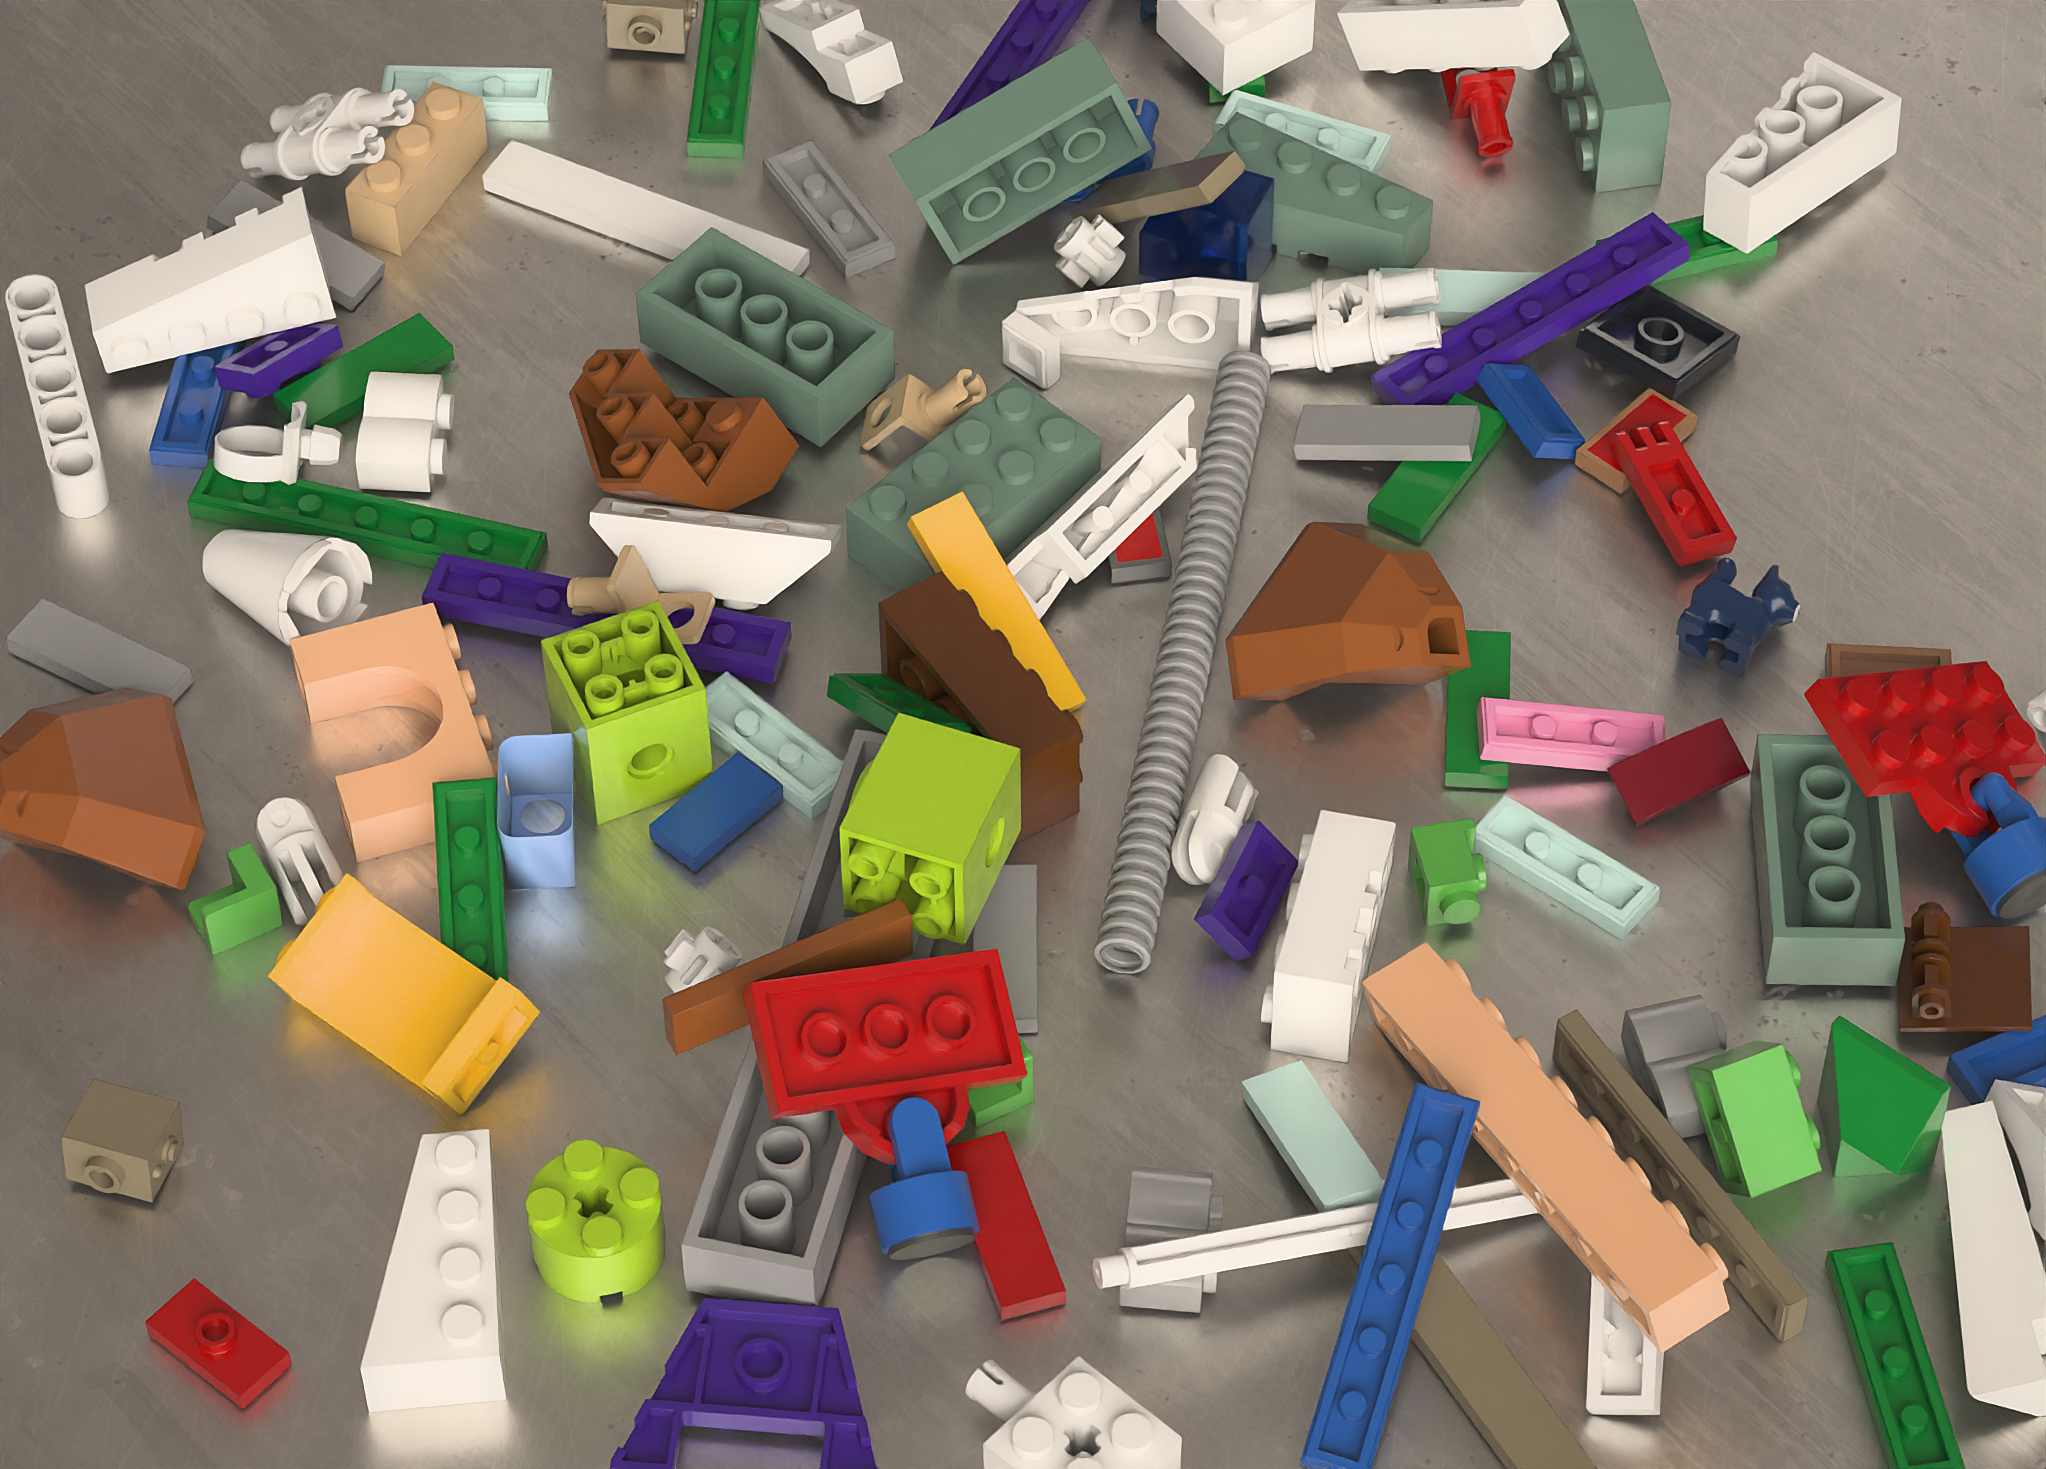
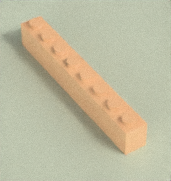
[1361,942,1730,1353]

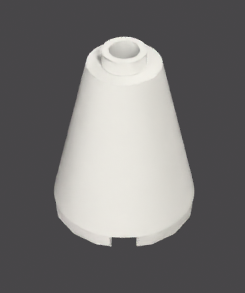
[203,529,372,648]

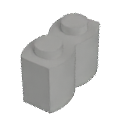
[1621,994,1727,1138]
[1119,1166,1224,1313]

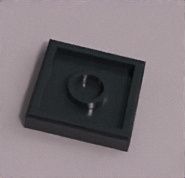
[1576,284,1740,401]

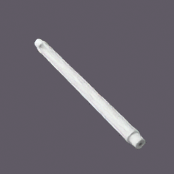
[1092,1178,1539,1289]

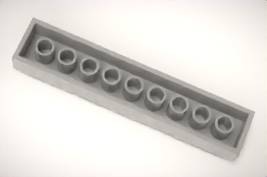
[681,729,935,1307]

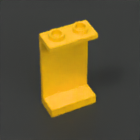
[267,873,540,1117]

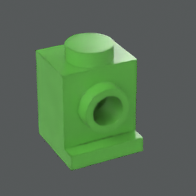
[1408,818,1487,926]

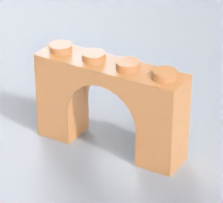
[289,603,510,863]

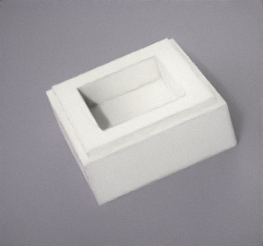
[1002,310,1060,390]

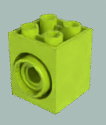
[541,600,713,825]
[839,713,1021,945]

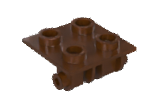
[1899,902,2032,1032]

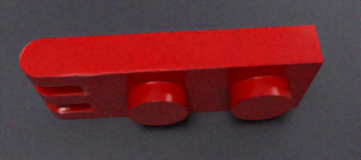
[1609,420,1737,567]

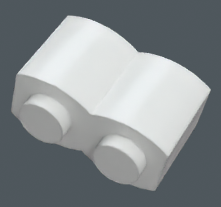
[355,372,454,492]

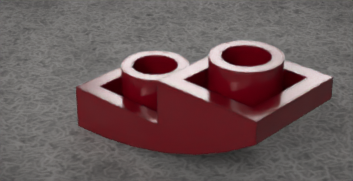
[1607,717,1751,828]

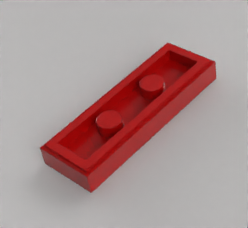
[946,1131,1066,1321]

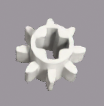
[1054,215,1126,288]
[664,926,743,993]

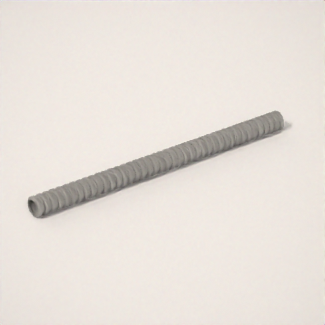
[1094,350,1271,974]

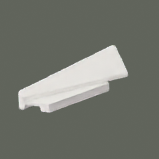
[1004,394,1197,619]
[1941,1100,2046,1416]

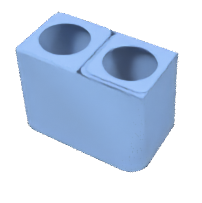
[497,733,575,890]

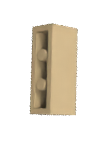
[345,82,488,257]

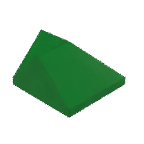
[1817,1015,1951,1178]

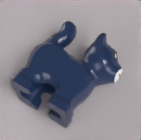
[1676,557,1801,677]

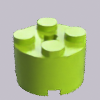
[526,1139,665,1303]

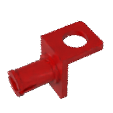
[1440,67,1516,157]

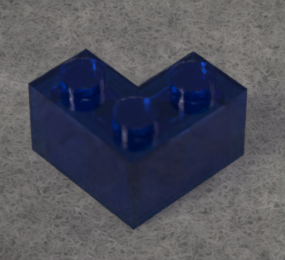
[1139,170,1275,282]

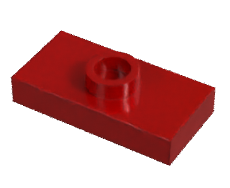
[145,1278,292,1409]

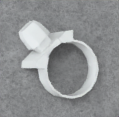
[213,401,342,485]

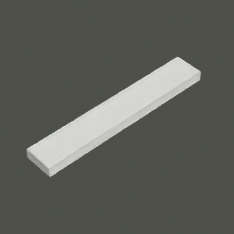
[482,140,810,276]

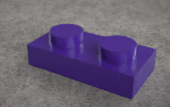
[214,322,343,398]
[1194,821,1298,961]

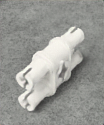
[241,87,414,181]
[1261,266,1442,374]

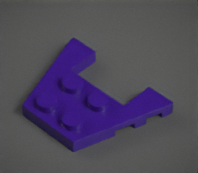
[609,1298,878,1469]

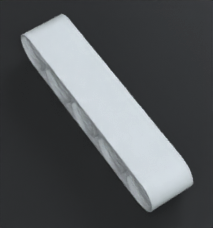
[5,274,110,519]

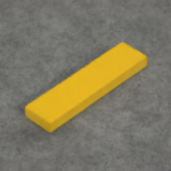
[906,491,1087,712]

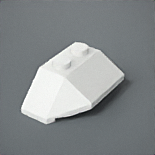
[589,497,842,610]

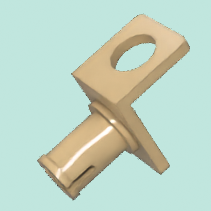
[860,368,987,451]
[567,545,716,644]

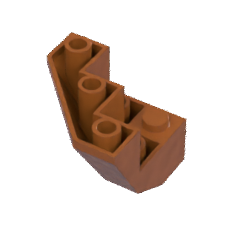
[569,349,799,512]
[1225,521,1471,701]
[0,688,206,891]

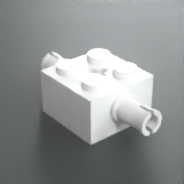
[965,1356,1182,1469]

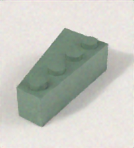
[1174,112,1433,275]

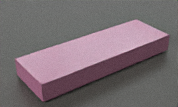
[1476,697,1666,772]

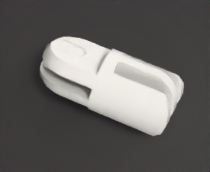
[1171,754,1259,885]
[255,796,344,926]

